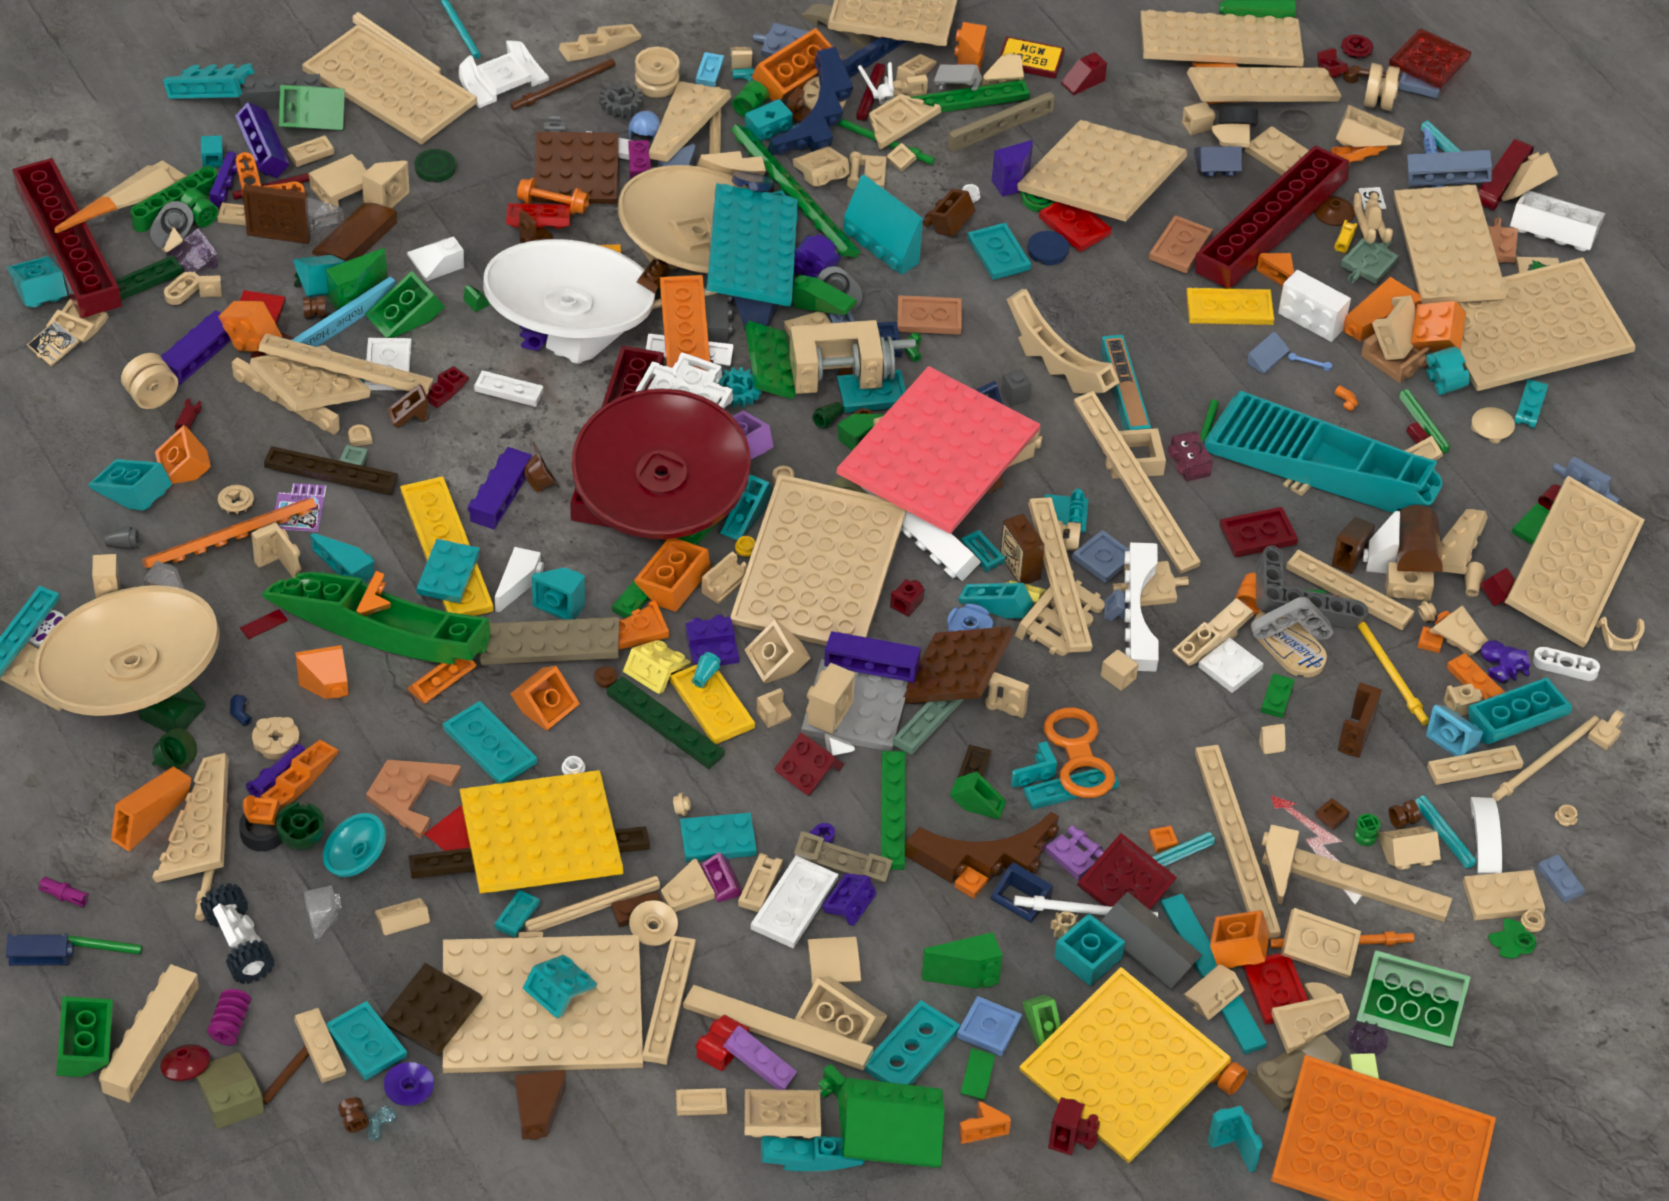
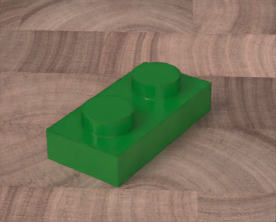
[1261,673,1295,719]

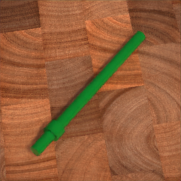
[837,118,935,165]

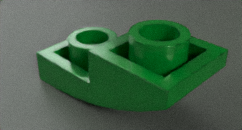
[959,1048,995,1101]

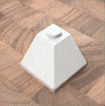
[407,237,464,282]
[1362,511,1400,573]

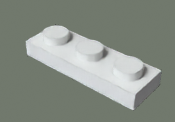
[474,371,543,407]

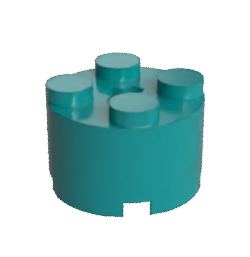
[1426,346,1470,396]

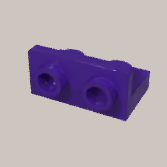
[822,873,876,926]

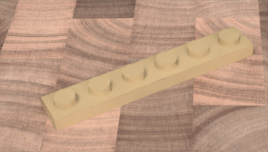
[232,357,340,435]
[1286,550,1414,630]
[642,936,696,1065]

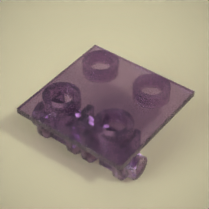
[166,228,218,273]

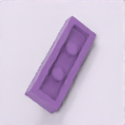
[723,1026,797,1090]

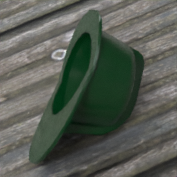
[151,728,197,771]

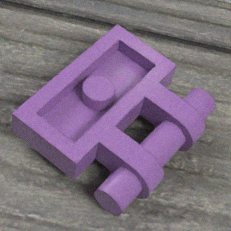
[1045,825,1104,881]

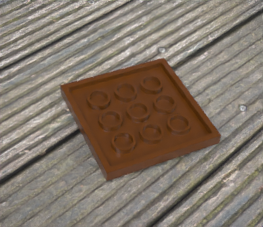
[534,131,619,204]
[903,626,1014,704]

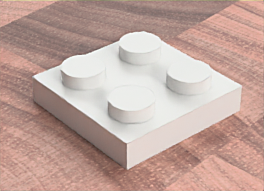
[1198,638,1264,693]

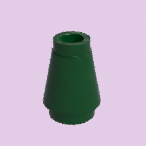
[812,402,844,428]

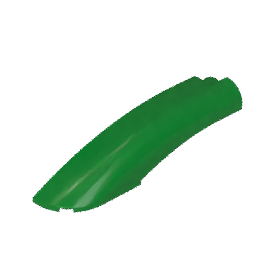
[262,572,490,665]

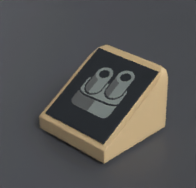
[161,227,183,252]

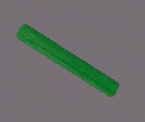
[1399,389,1450,454]

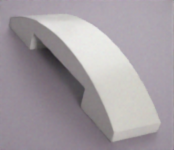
[1470,797,1502,875]

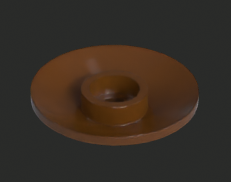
[1314,196,1355,226]

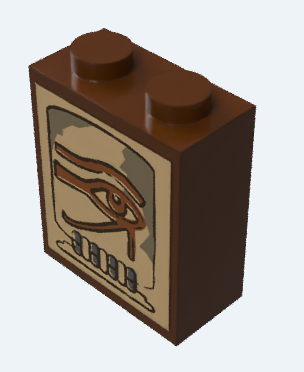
[1000,514,1045,584]

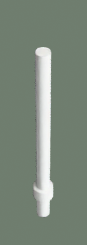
[1014,895,1158,917]

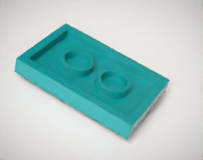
[967,222,1031,280]
[837,369,906,413]
[416,539,480,603]
[680,812,757,862]
[326,1001,407,1081]

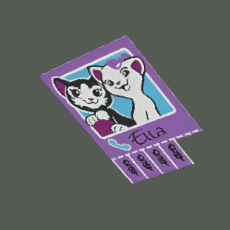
[273,483,327,532]

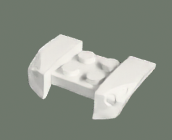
[459,41,549,108]

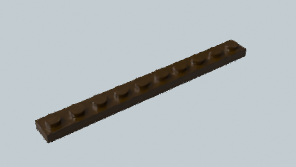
[408,826,650,879]

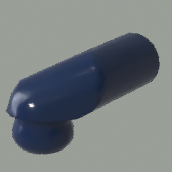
[230,694,252,726]

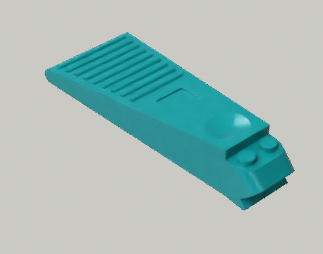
[1203,391,1443,513]

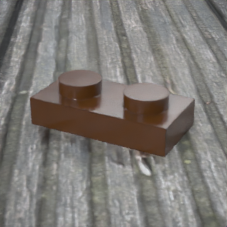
[611,892,661,927]

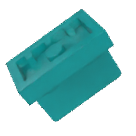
[523,955,597,1018]

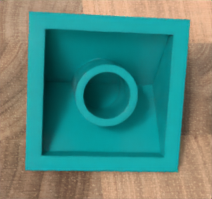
[293,255,346,297]

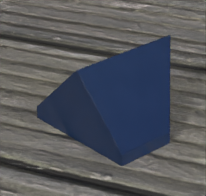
[733,296,778,330]

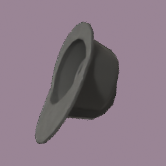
[150,201,193,248]
[817,266,863,311]

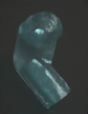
[368,1106,395,1141]

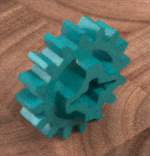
[718,367,761,408]

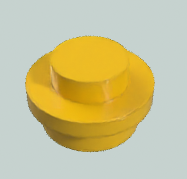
[735,536,756,557]

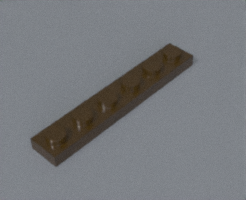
[264,446,398,495]

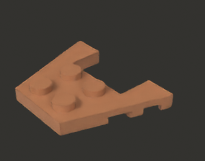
[366,760,461,839]

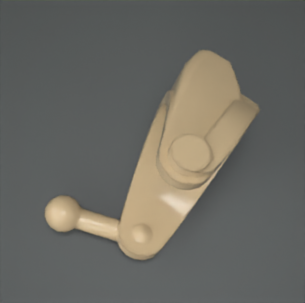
[1595,617,1645,651]

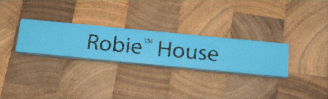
[292,276,396,347]

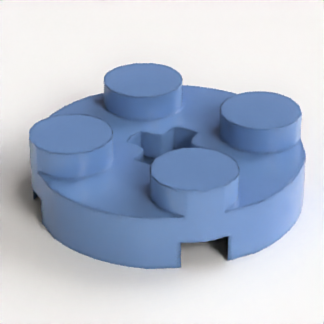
[947,604,993,632]

